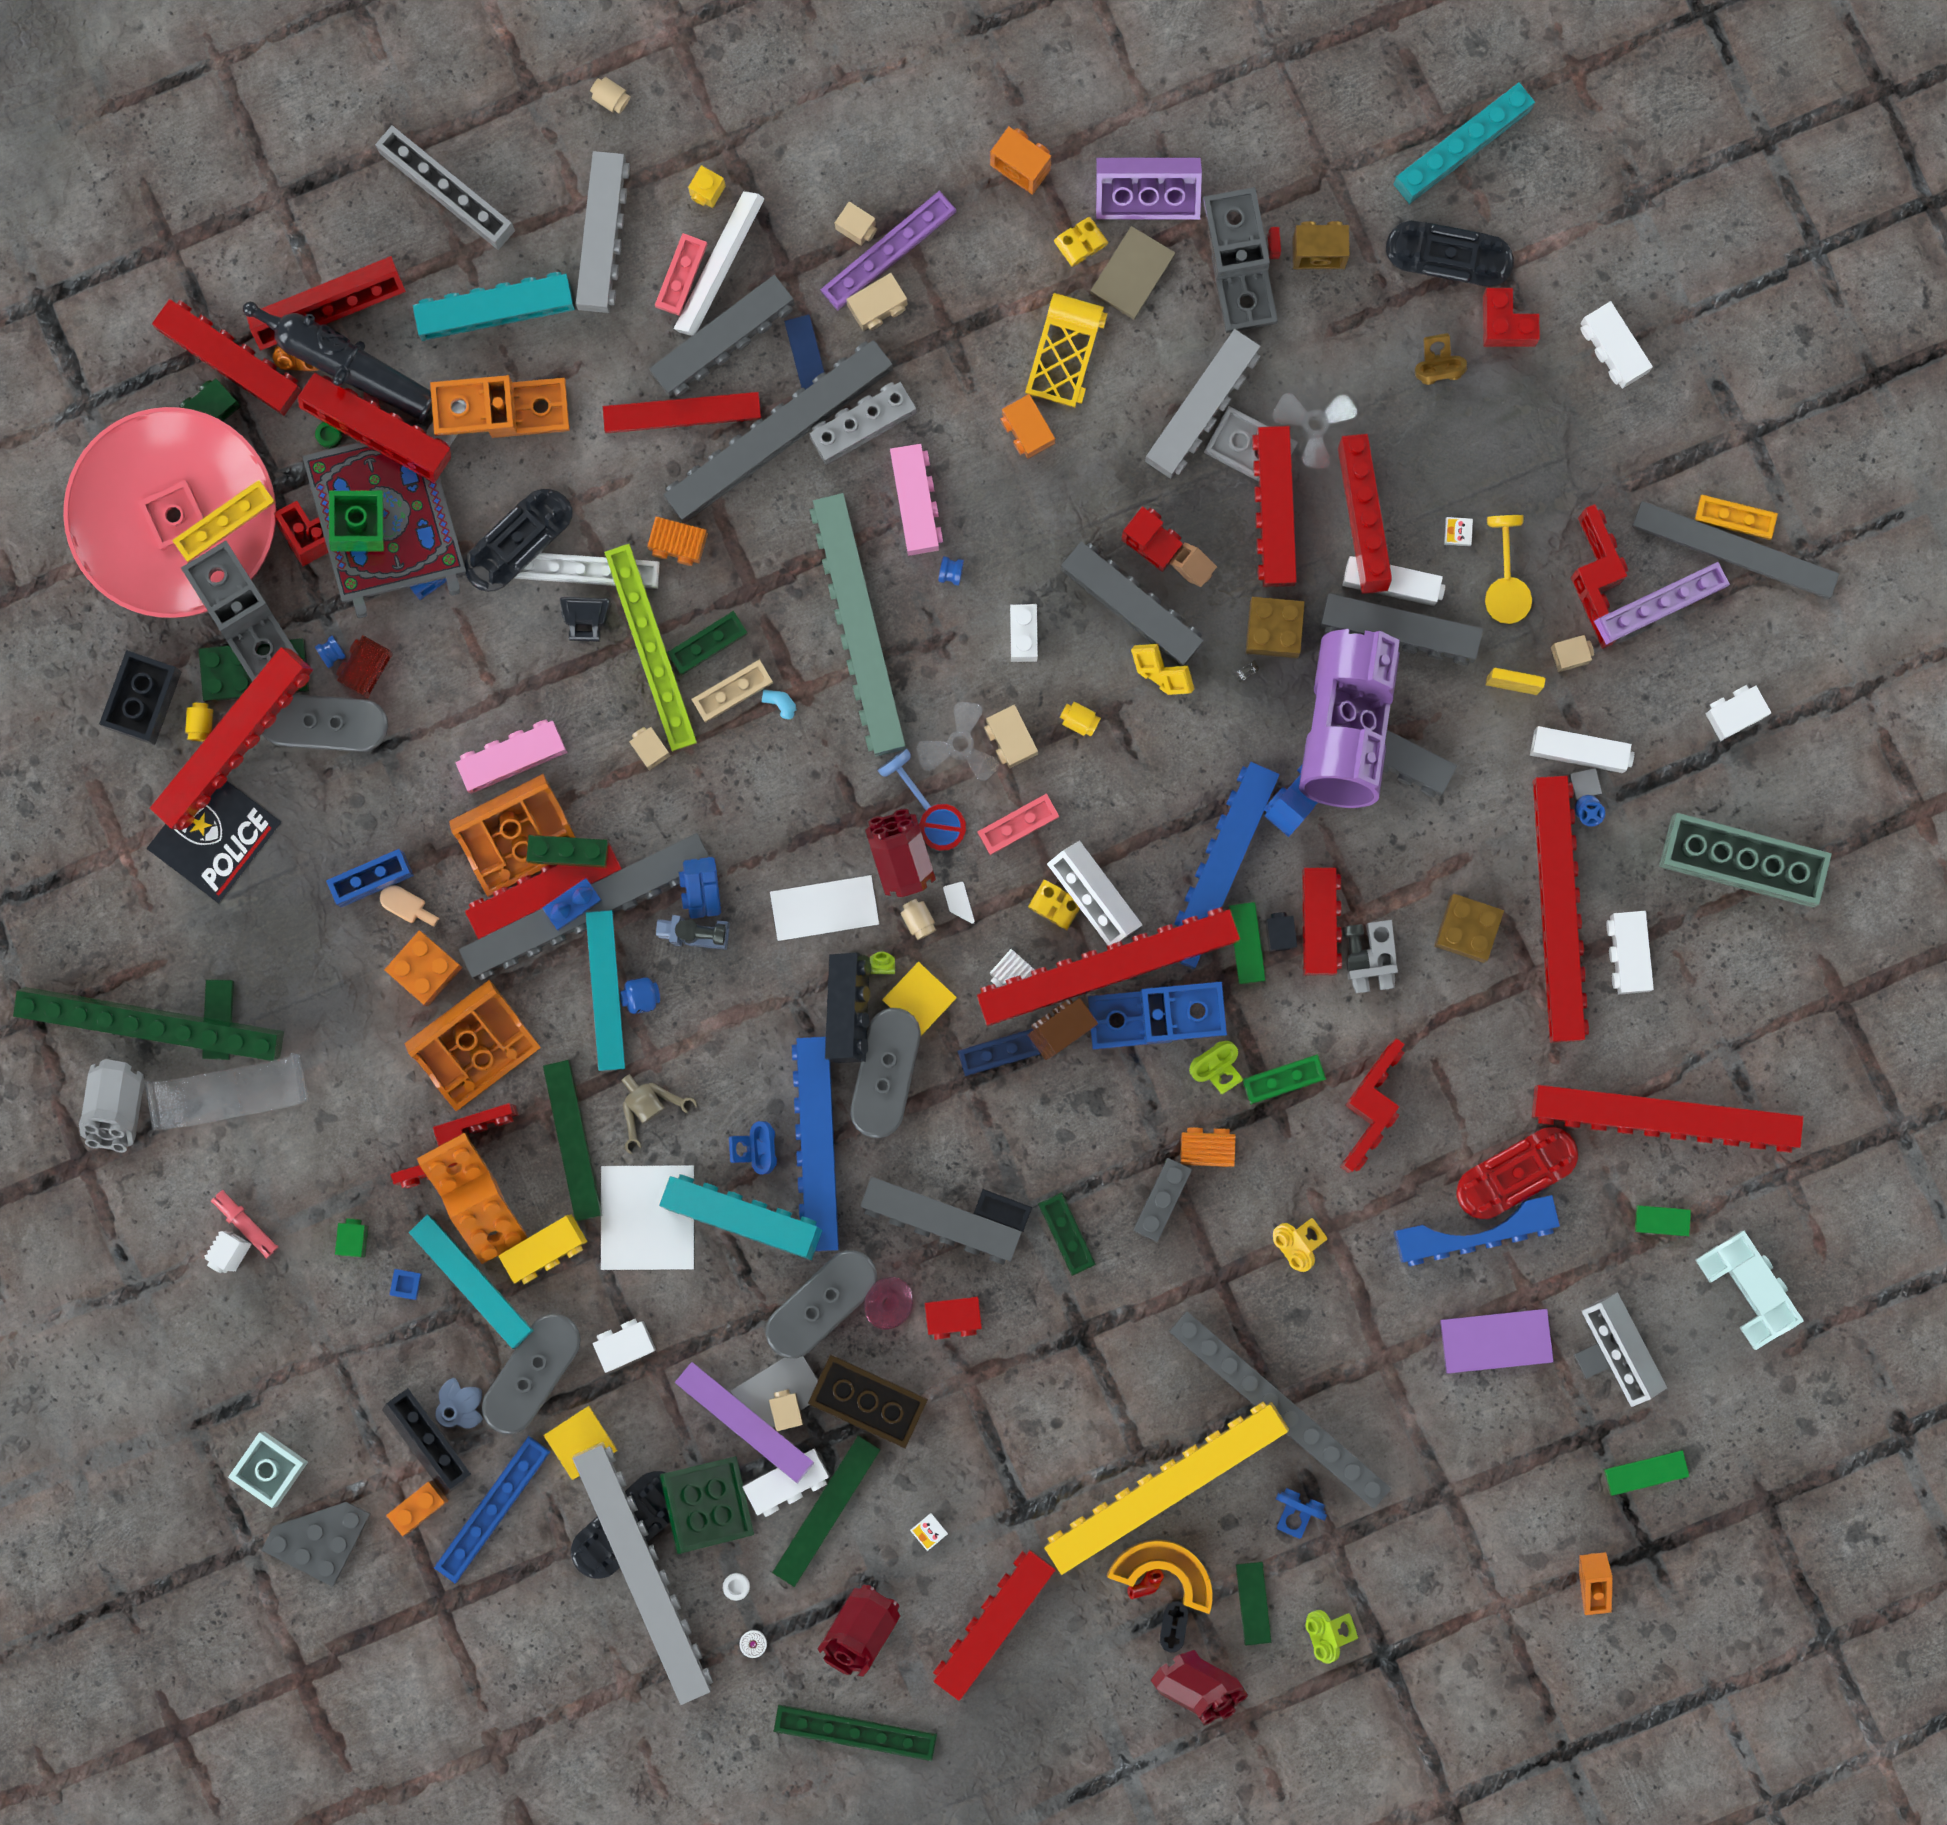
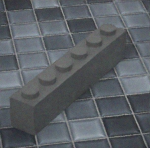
[649,274,795,398]
[1061,542,1204,666]
[1320,593,1483,665]
[860,1177,1022,1265]

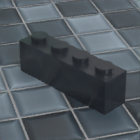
[825,952,871,1063]
[382,1388,471,1496]

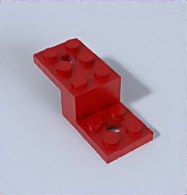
[1570,504,1628,649]
[1340,1038,1405,1173]
[390,1103,519,1189]

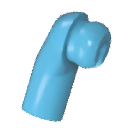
[762,689,796,719]

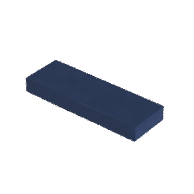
[784,315,824,390]
[958,1028,1041,1077]

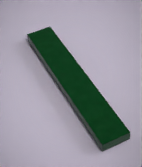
[543,1060,603,1221]
[772,1436,881,1587]
[773,1704,937,1761]

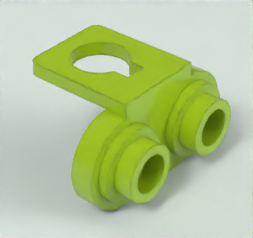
[1189,1041,1243,1094]
[1305,1610,1358,1664]

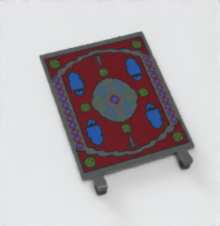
[302,427,466,618]

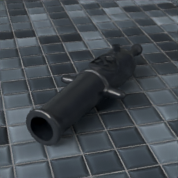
[243,301,432,425]

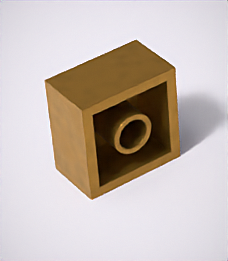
[1293,221,1349,269]
[1246,597,1305,658]
[1434,894,1504,963]

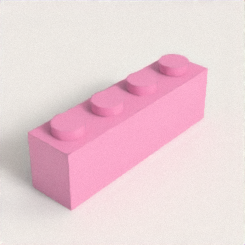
[890,444,943,556]
[455,719,567,794]

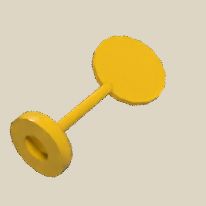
[1485,515,1532,624]

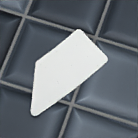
[943,882,974,923]

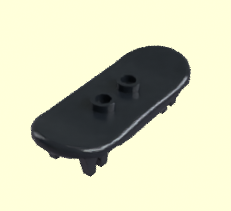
[1386,220,1514,287]
[465,489,573,592]
[571,1471,670,1579]

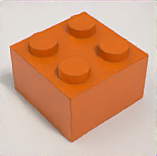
[990,126,1051,195]
[384,930,463,1007]

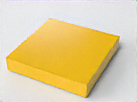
[1485,668,1546,695]
[882,962,957,1036]
[544,1406,618,1480]

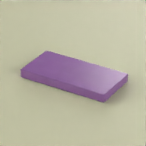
[1440,1309,1553,1373]

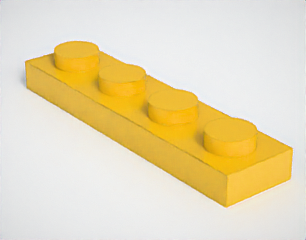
[172,480,275,563]

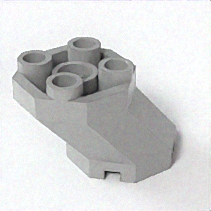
[79,1059,145,1153]

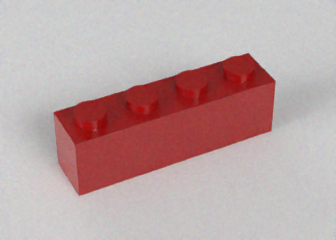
[1302,868,1342,976]

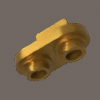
[1415,333,1467,385]

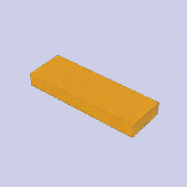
[1694,494,1778,540]

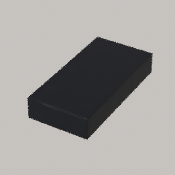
[973,1189,1032,1232]

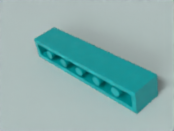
[1393,83,1535,205]
[413,272,575,341]
[659,1174,822,1260]

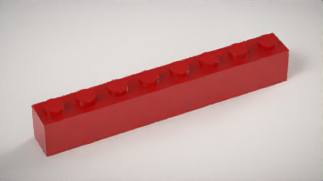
[150,647,313,830]

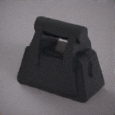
[560,597,612,642]

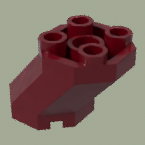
[865,809,936,897]
[817,1584,901,1677]
[1151,1650,1248,1726]

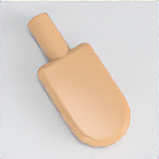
[380,885,439,927]

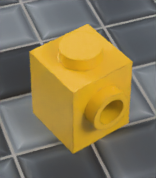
[688,165,726,208]

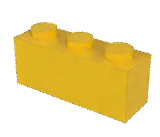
[499,1214,587,1285]

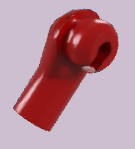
[1127,1569,1164,1600]

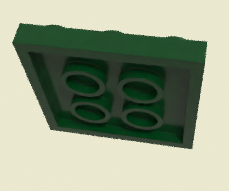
[660,1456,754,1554]

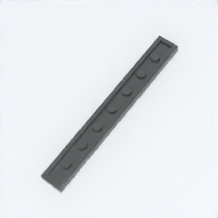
[1632,501,1839,599]

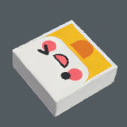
[1444,517,1473,546]
[910,1513,948,1551]

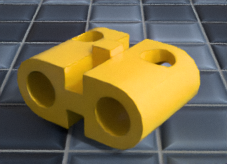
[1054,217,1108,267]
[1028,880,1080,930]

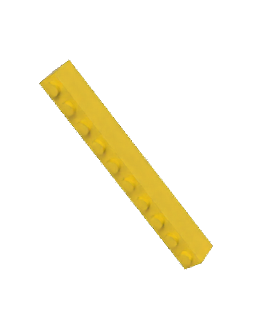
[1044,1401,1289,1575]

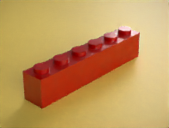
[246,256,406,351]
[152,299,302,416]
[298,372,451,483]
[1252,426,1296,587]
[1338,434,1392,594]
[465,843,622,939]
[933,1549,1056,1701]

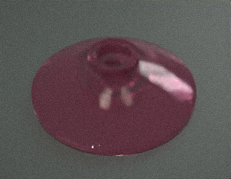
[864,1277,913,1330]

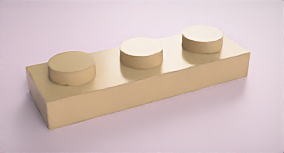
[691,659,773,723]

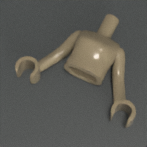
[621,1074,698,1155]

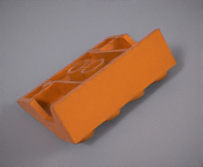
[449,774,576,897]
[404,980,541,1111]

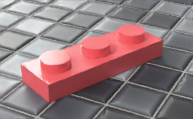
[655,233,708,316]
[977,793,1059,856]

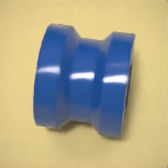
[938,556,964,586]
[315,635,346,668]
[1574,795,1605,827]

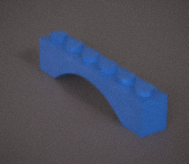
[1394,1195,1560,1266]

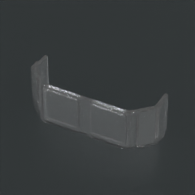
[145,1053,309,1131]

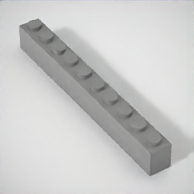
[572,1442,713,1705]

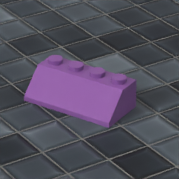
[1096,158,1202,219]

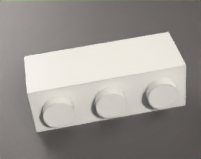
[1580,301,1653,389]
[1606,911,1654,995]
[743,1448,830,1517]

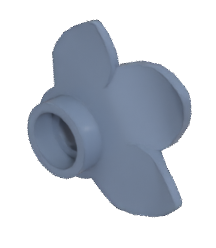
[435,1378,483,1429]

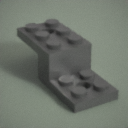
[1203,187,1278,333]
[181,541,299,682]

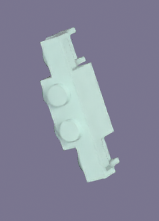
[1695,1231,1804,1350]

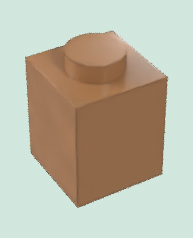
[1169,543,1217,587]

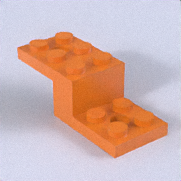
[430,375,570,438]
[417,1133,528,1264]

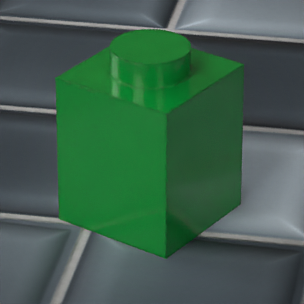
[335,1218,369,1257]

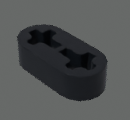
[1160,1601,1188,1653]

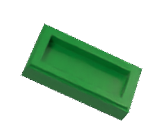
[1635,1205,1691,1237]

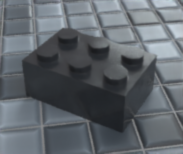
[99,650,182,745]

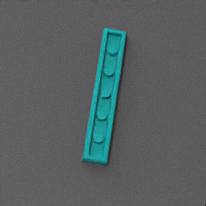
[586,910,625,1071]
[409,1214,534,1349]

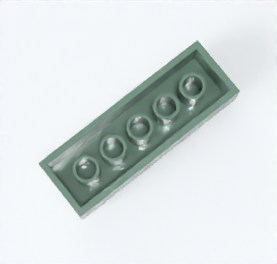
[1659,813,1832,908]

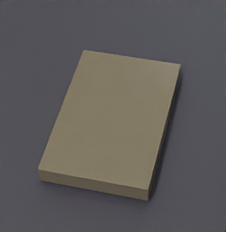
[1090,226,1175,320]

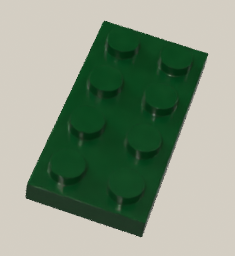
[198,638,309,702]

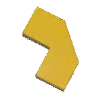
[1131,644,1194,695]

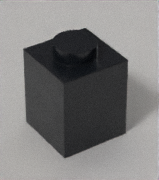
[1265,912,1297,952]

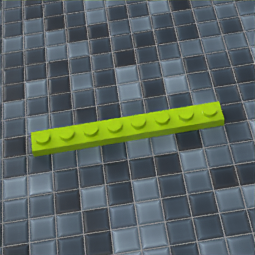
[604,544,697,752]

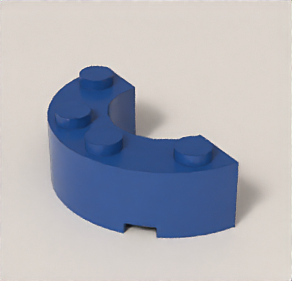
[1263,765,1318,837]

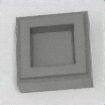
[1569,768,1602,800]

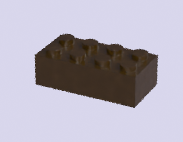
[808,1354,928,1449]

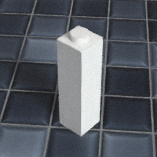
[1342,556,1445,606]
[1530,726,1634,773]

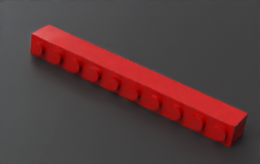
[1533,776,1589,1043]
[977,907,1240,1027]
[1531,1085,1804,1153]

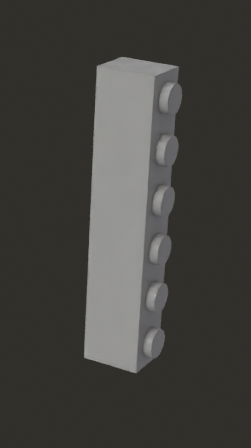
[375,125,515,250]
[576,151,630,313]
[1145,329,1261,479]

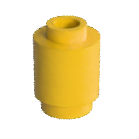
[1060,702,1101,736]
[185,703,213,742]

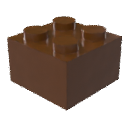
[1027,998,1098,1060]

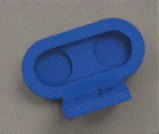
[729,1121,777,1174]
[1276,1488,1327,1539]

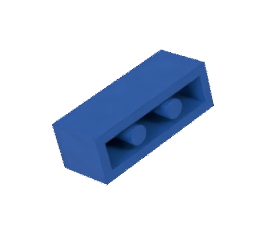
[326,849,414,908]

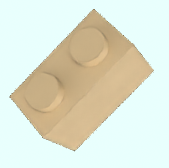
[846,273,908,331]
[984,704,1038,769]

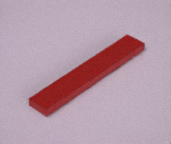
[602,392,761,434]

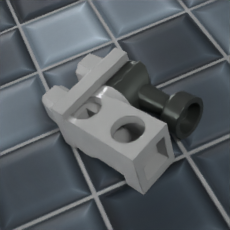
[1342,920,1398,994]

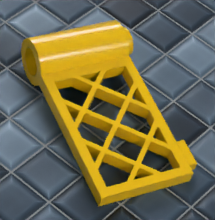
[1025,293,1108,408]

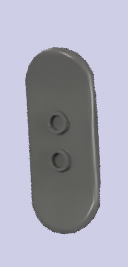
[262,694,388,752]
[850,1008,921,1138]
[766,1250,877,1358]
[482,1313,581,1434]

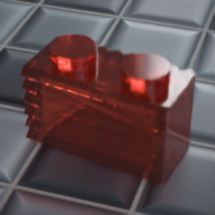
[336,635,393,699]

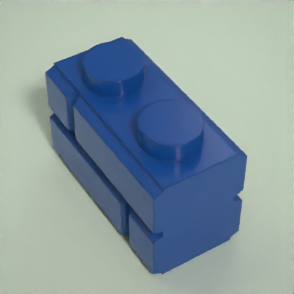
[679,857,721,919]

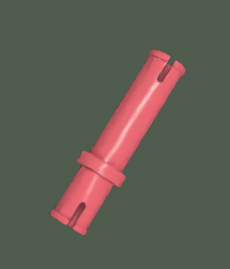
[211,1190,279,1259]

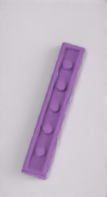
[820,190,956,311]
[1594,562,1730,645]
[675,1362,814,1484]

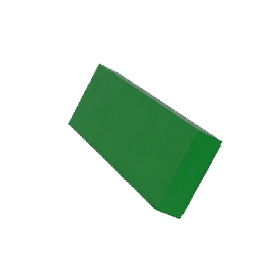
[1228,902,1266,984]
[1242,1054,1326,1105]
[1604,1450,1690,1496]

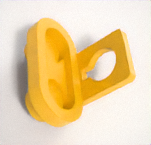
[1273,1218,1327,1272]

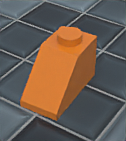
[1579,1552,1612,1615]

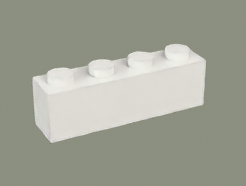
[1047,840,1142,945]

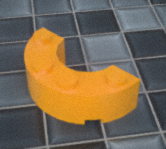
[1106,1540,1212,1614]

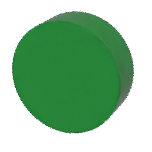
[315,422,342,449]

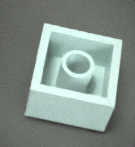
[228,1432,308,1508]

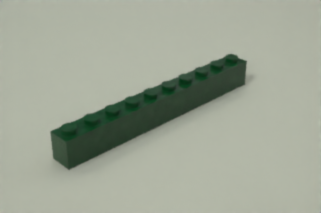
[13,987,284,1061]

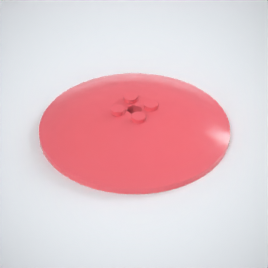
[63,407,276,618]

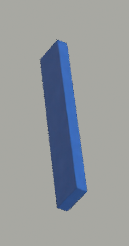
[434,1436,551,1584]

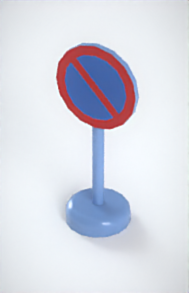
[877,749,966,851]

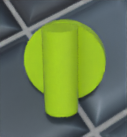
[870,952,895,974]

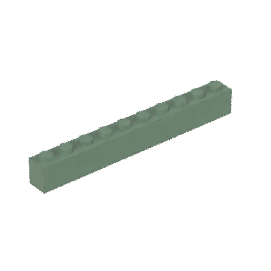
[809,493,906,757]

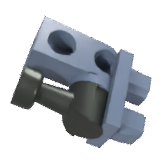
[656,915,730,950]

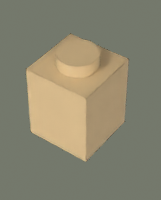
[835,202,877,246]
[1551,635,1594,672]
[629,727,671,771]
[769,1389,804,1431]

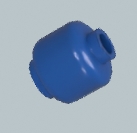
[619,977,660,1014]

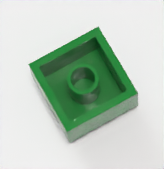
[329,491,384,551]

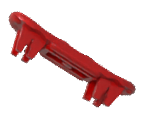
[1456,1127,1578,1219]

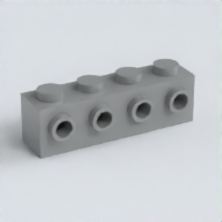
[809,382,916,465]
[1582,1292,1667,1407]

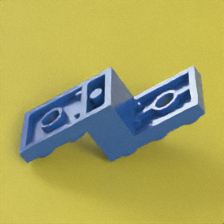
[1088,982,1227,1050]

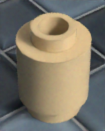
[590,77,631,114]
[900,899,936,940]

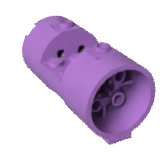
[1299,629,1400,808]

